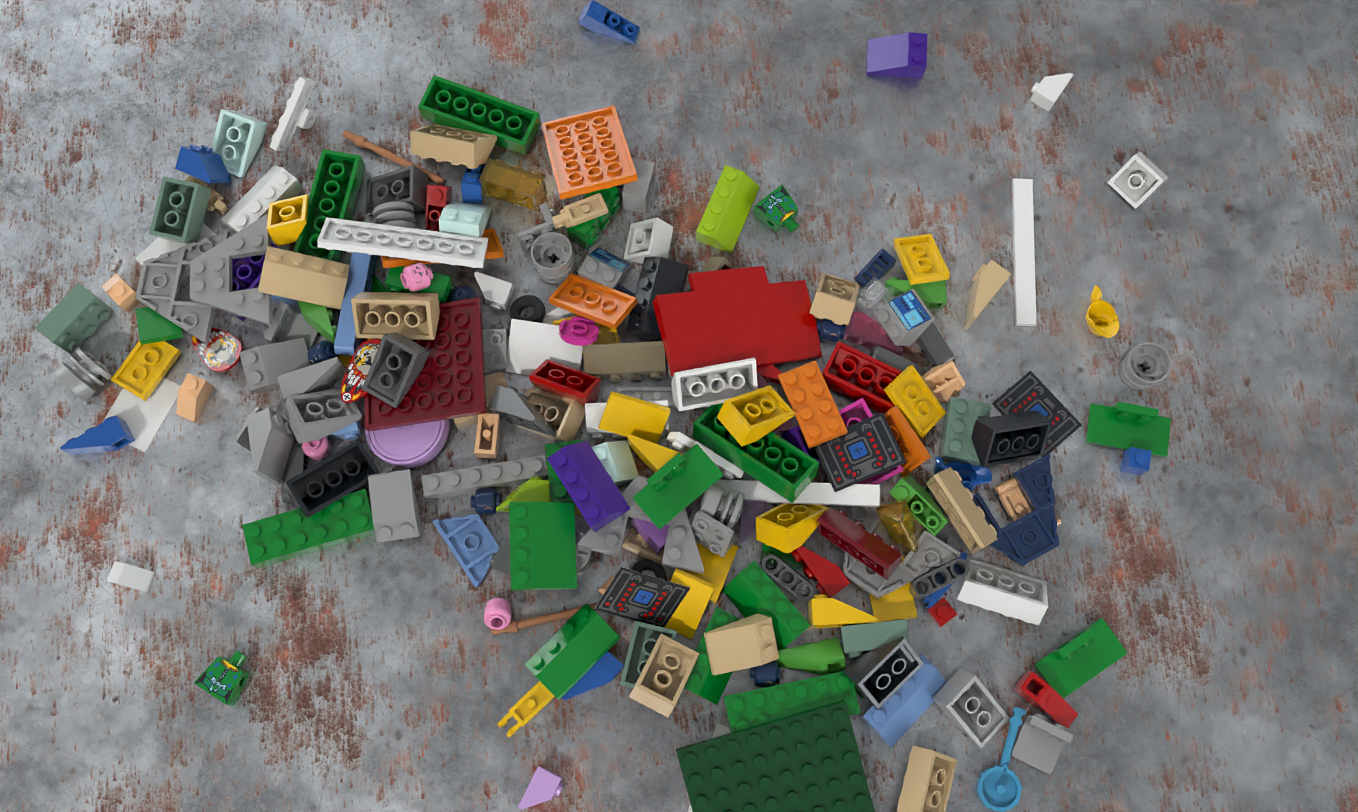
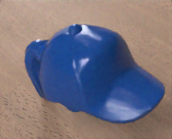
[934,456,992,492]

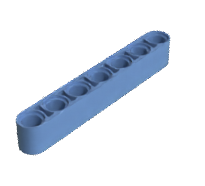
[334,252,378,356]

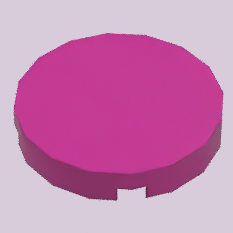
[559,316,599,346]

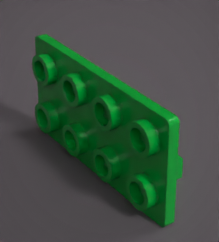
[1085,402,1171,457]
[633,444,723,529]
[1035,618,1127,699]

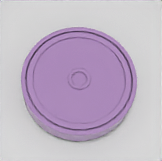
[365,419,450,469]

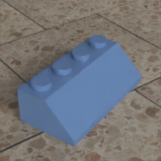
[859,654,946,748]

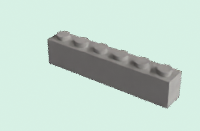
[422,455,548,500]

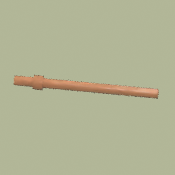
[343,130,446,186]
[491,602,598,635]

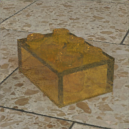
[480,158,547,213]

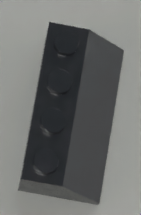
[626,257,689,340]
[971,410,1052,468]
[283,440,381,518]

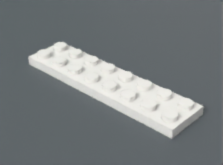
[317,217,488,268]

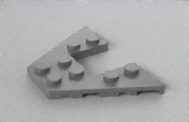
[190,214,272,326]
[135,230,231,344]
[578,476,704,574]
[843,501,961,599]

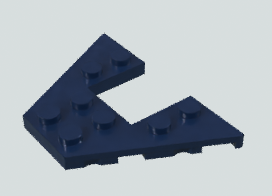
[943,454,1059,567]

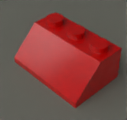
[529,359,602,407]

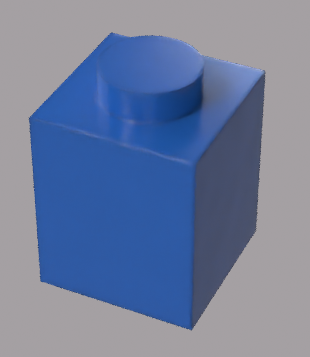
[1120,447,1152,476]

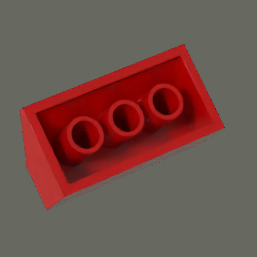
[822,341,902,414]

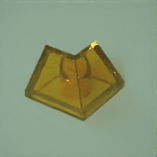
[875,500,919,553]

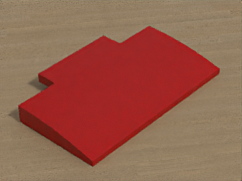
[652,266,822,377]

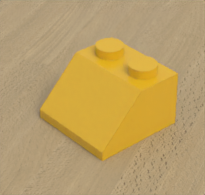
[266,194,309,246]

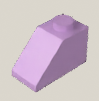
[518,766,564,810]

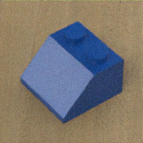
[175,144,231,183]

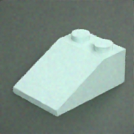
[212,109,267,178]
[439,200,492,237]

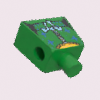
[753,184,800,234]
[194,650,249,706]

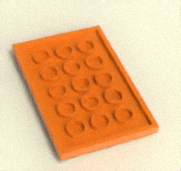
[541,105,638,200]

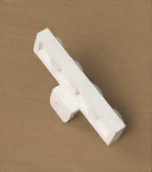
[270,77,317,151]
[667,432,744,480]

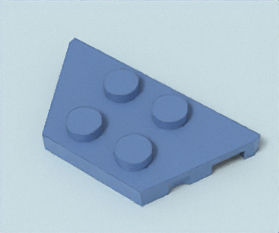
[432,514,500,588]

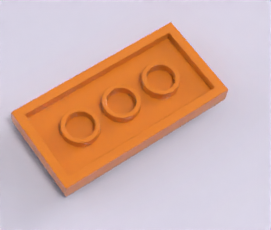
[548,273,637,329]
[778,360,847,448]

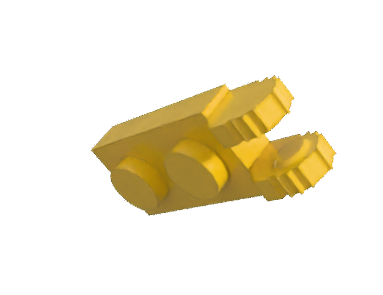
[497,681,555,738]

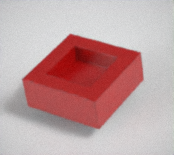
[926,598,958,628]

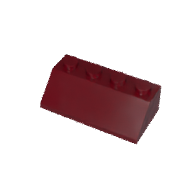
[816,508,902,580]

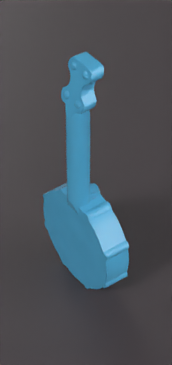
[975,707,1026,812]

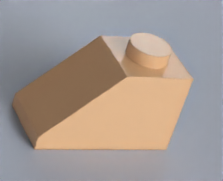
[101,273,141,313]
[176,373,214,423]
[474,413,500,460]

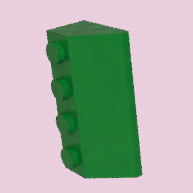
[721,560,811,650]
[525,603,621,700]
[683,607,741,705]

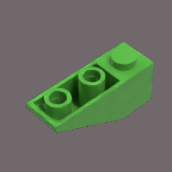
[883,278,947,309]
[298,300,337,345]
[889,474,949,536]
[776,637,845,675]

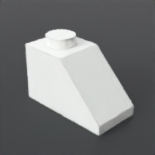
[1030,73,1073,112]
[474,271,515,311]

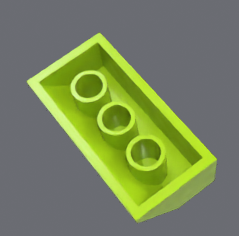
[696,165,760,254]

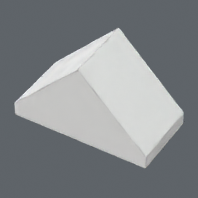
[107,561,155,593]

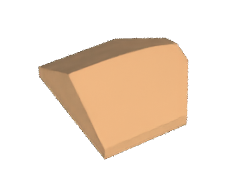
[922,361,966,403]

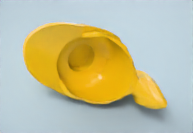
[1086,285,1120,338]

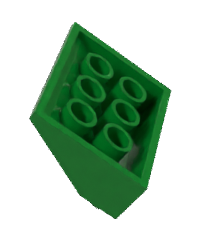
[509,501,577,592]

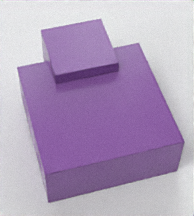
[630,506,693,554]

